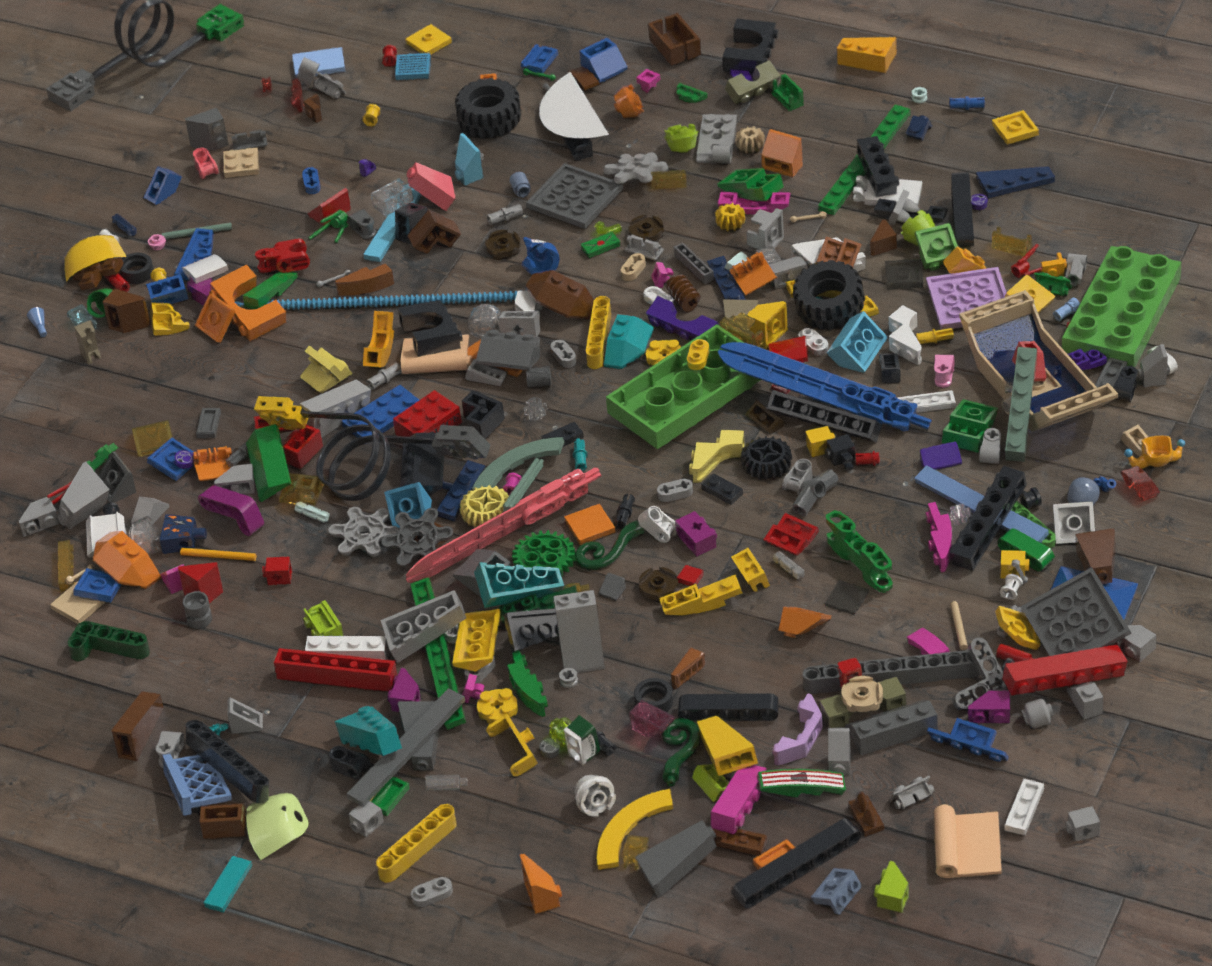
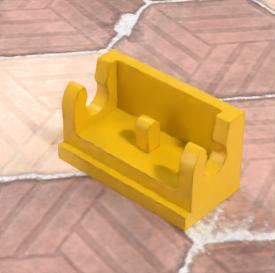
[731,548,770,592]

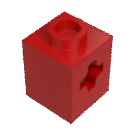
[262,556,292,585]

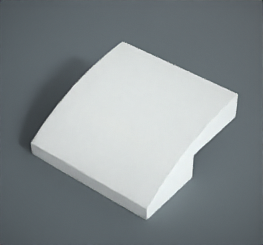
[182,254,228,284]

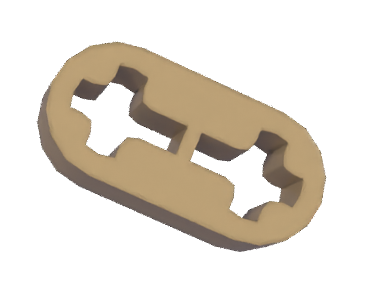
[621,253,646,281]

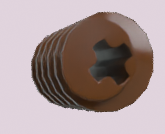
[665,275,701,312]

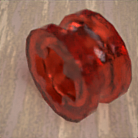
[262,76,272,92]

